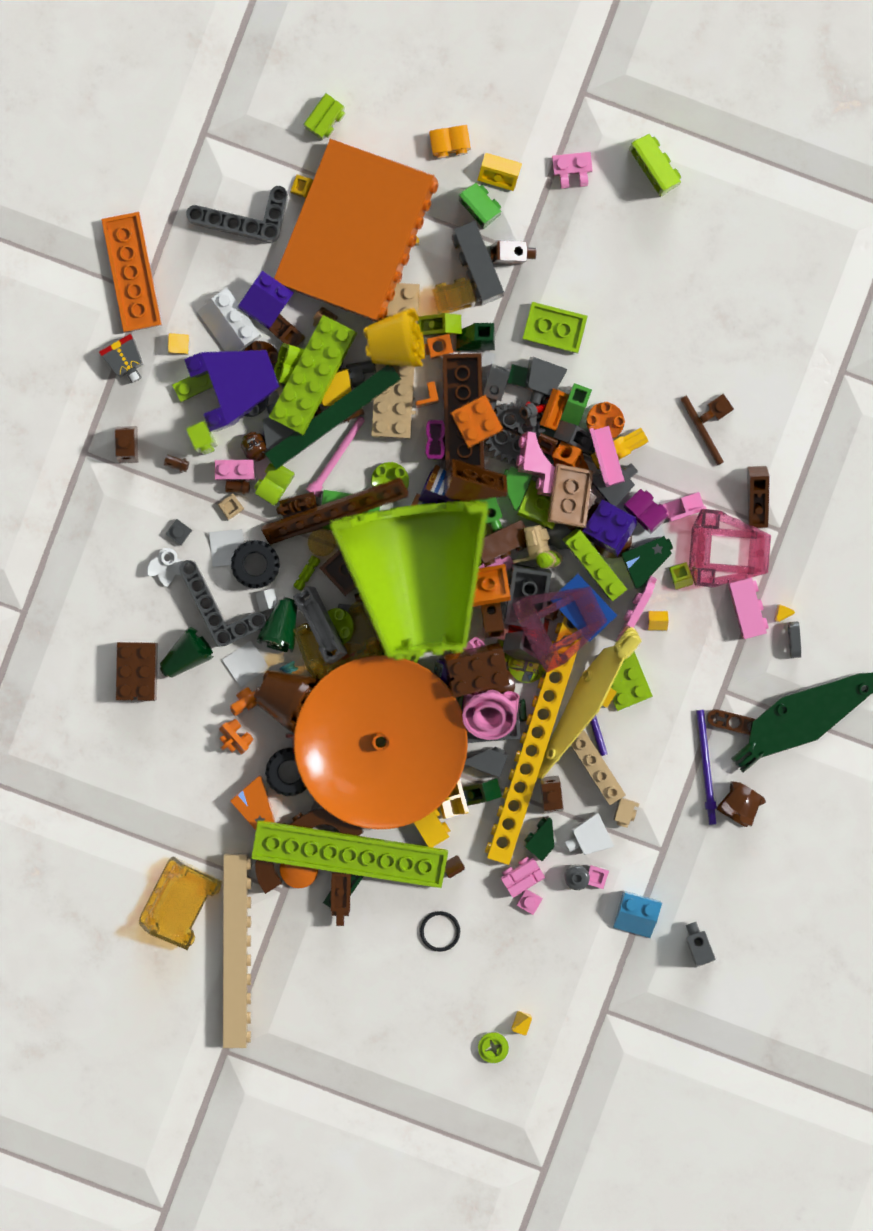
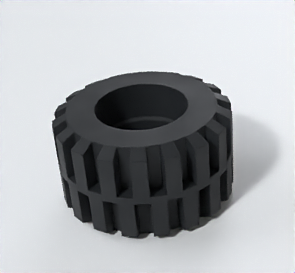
[231,540,280,588]
[265,747,307,797]

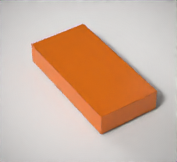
[540,388,569,431]

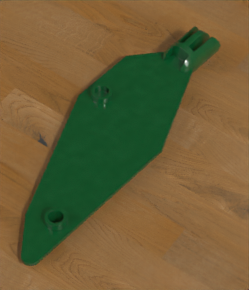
[731,673,873,773]

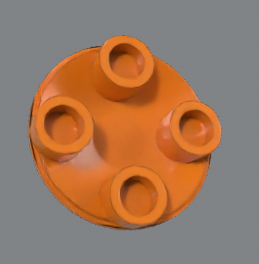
[586,402,625,439]
[280,864,318,888]

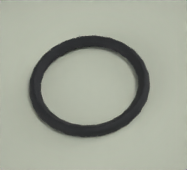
[420,911,460,952]

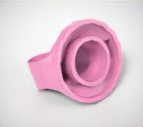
[462,690,520,740]

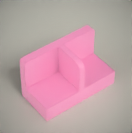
[662,492,707,523]

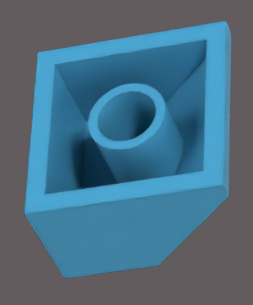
[613,890,662,938]

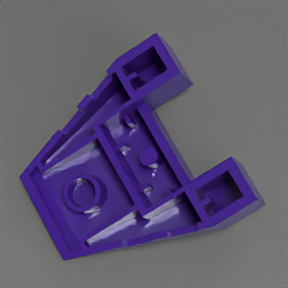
[184,350,280,432]

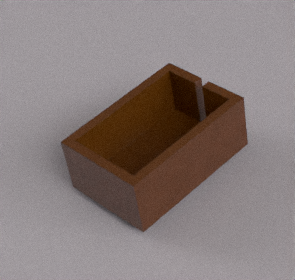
[116,642,158,701]
[443,643,510,698]

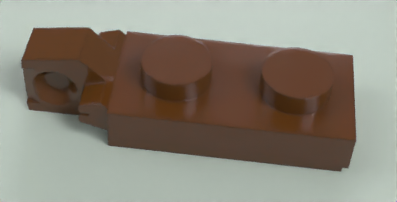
[331,872,351,926]

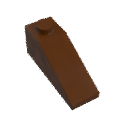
[747,466,770,528]

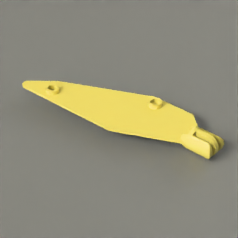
[537,627,642,779]

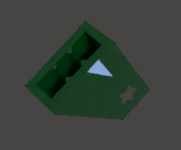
[621,536,673,589]

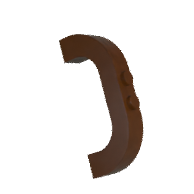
[255,807,364,894]

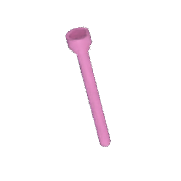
[306,417,365,498]

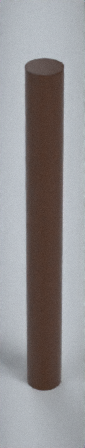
[680,395,724,466]

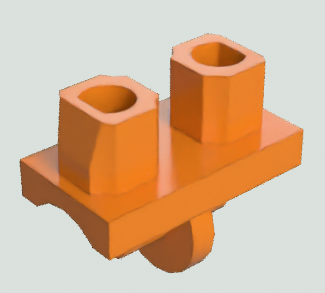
[219,719,254,755]

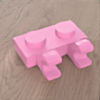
[552,152,592,189]

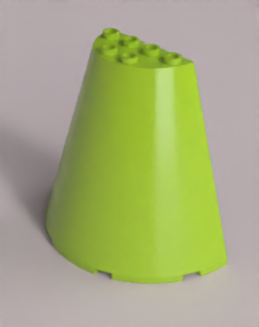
[331,500,488,660]

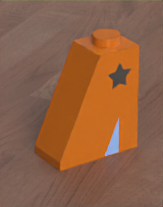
[230,775,276,830]

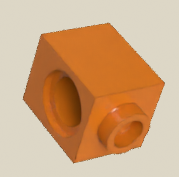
[424,334,454,359]
[552,441,584,468]

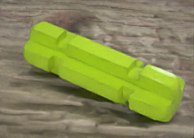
[293,555,320,591]

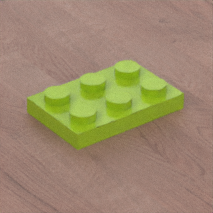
[522,302,588,354]
[611,652,653,711]

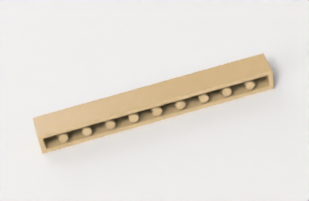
[223,854,252,1048]

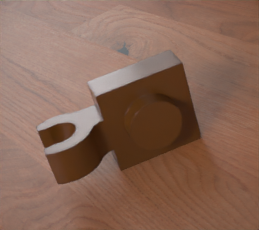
[699,393,734,424]

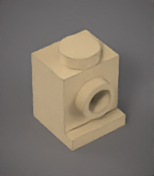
[613,798,639,828]

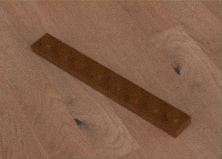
[261,478,409,545]

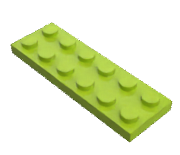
[269,315,357,435]

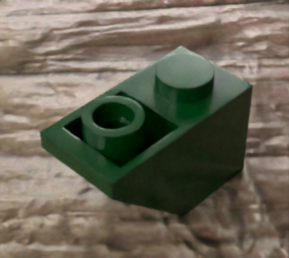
[456,323,495,351]
[524,816,555,861]

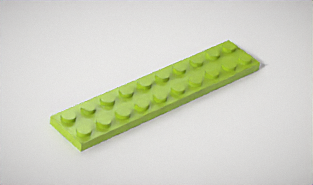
[251,820,448,888]

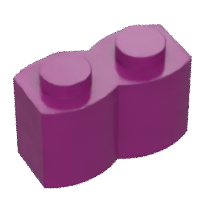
[426,420,445,460]
[624,489,668,534]

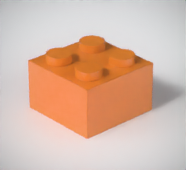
[451,395,503,449]

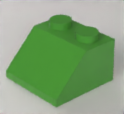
[459,183,502,229]

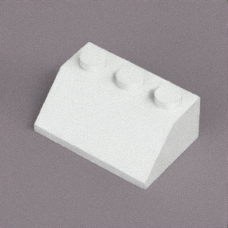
[198,288,262,351]

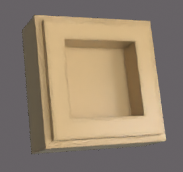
[218,494,244,520]

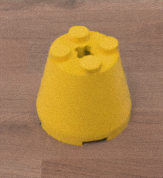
[364,308,425,367]

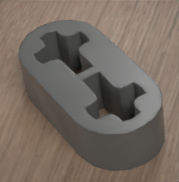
[788,621,801,658]

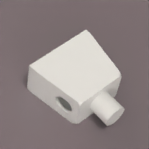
[565,812,614,855]

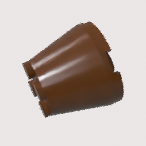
[254,670,319,733]

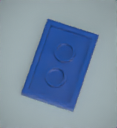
[550,574,618,642]

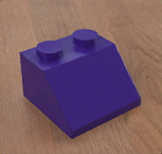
[237,271,294,329]

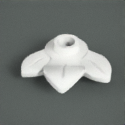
[147,548,185,586]

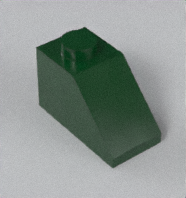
[462,778,502,806]

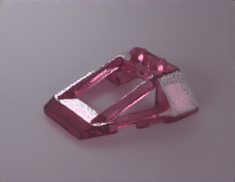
[689,509,771,587]
[512,586,607,672]

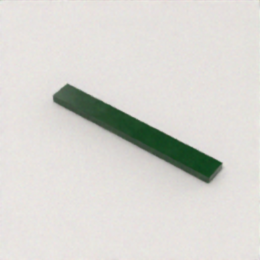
[265,365,401,470]

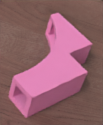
[516,432,555,497]

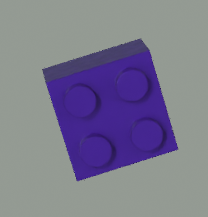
[582,499,637,556]

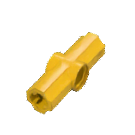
[590,428,649,470]

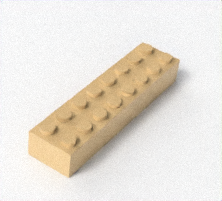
[372,283,420,440]

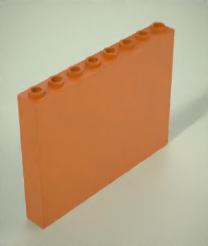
[274,139,438,322]

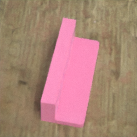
[589,426,625,487]

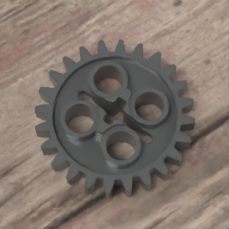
[485,402,546,464]

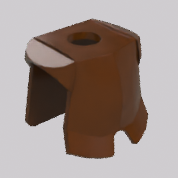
[717,781,766,827]

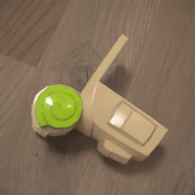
[513,525,564,569]

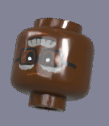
[241,432,268,462]

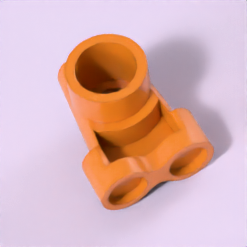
[230,687,257,717]

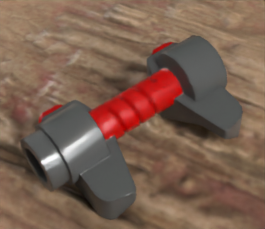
[520,397,550,428]

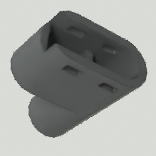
[346,360,376,388]

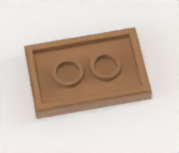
[547,464,593,528]

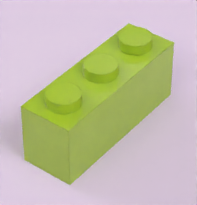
[186,421,218,455]

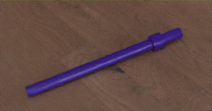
[696,710,717,825]

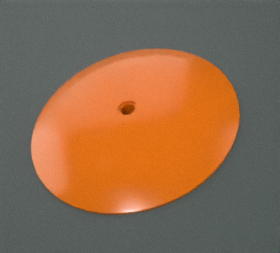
[294,656,468,829]

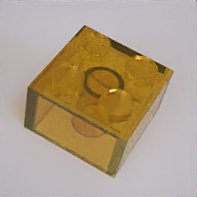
[432,278,476,314]

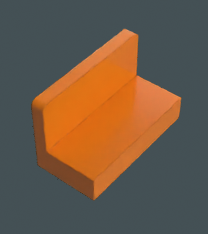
[415,381,439,408]

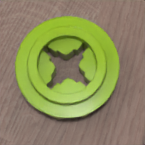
[478,1032,509,1063]

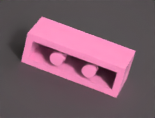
[728,578,769,639]

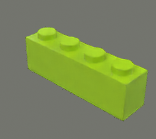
[562,528,627,601]

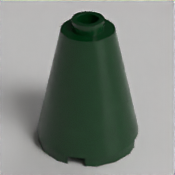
[257,597,297,653]
[160,627,214,678]

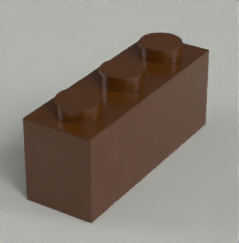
[479,520,527,567]

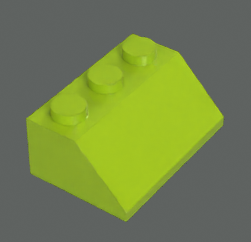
[629,133,681,197]

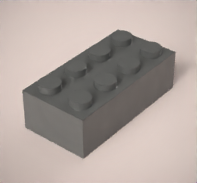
[451,221,504,305]

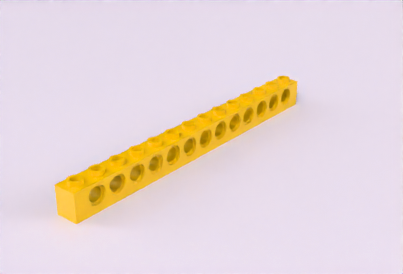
[485,612,583,865]

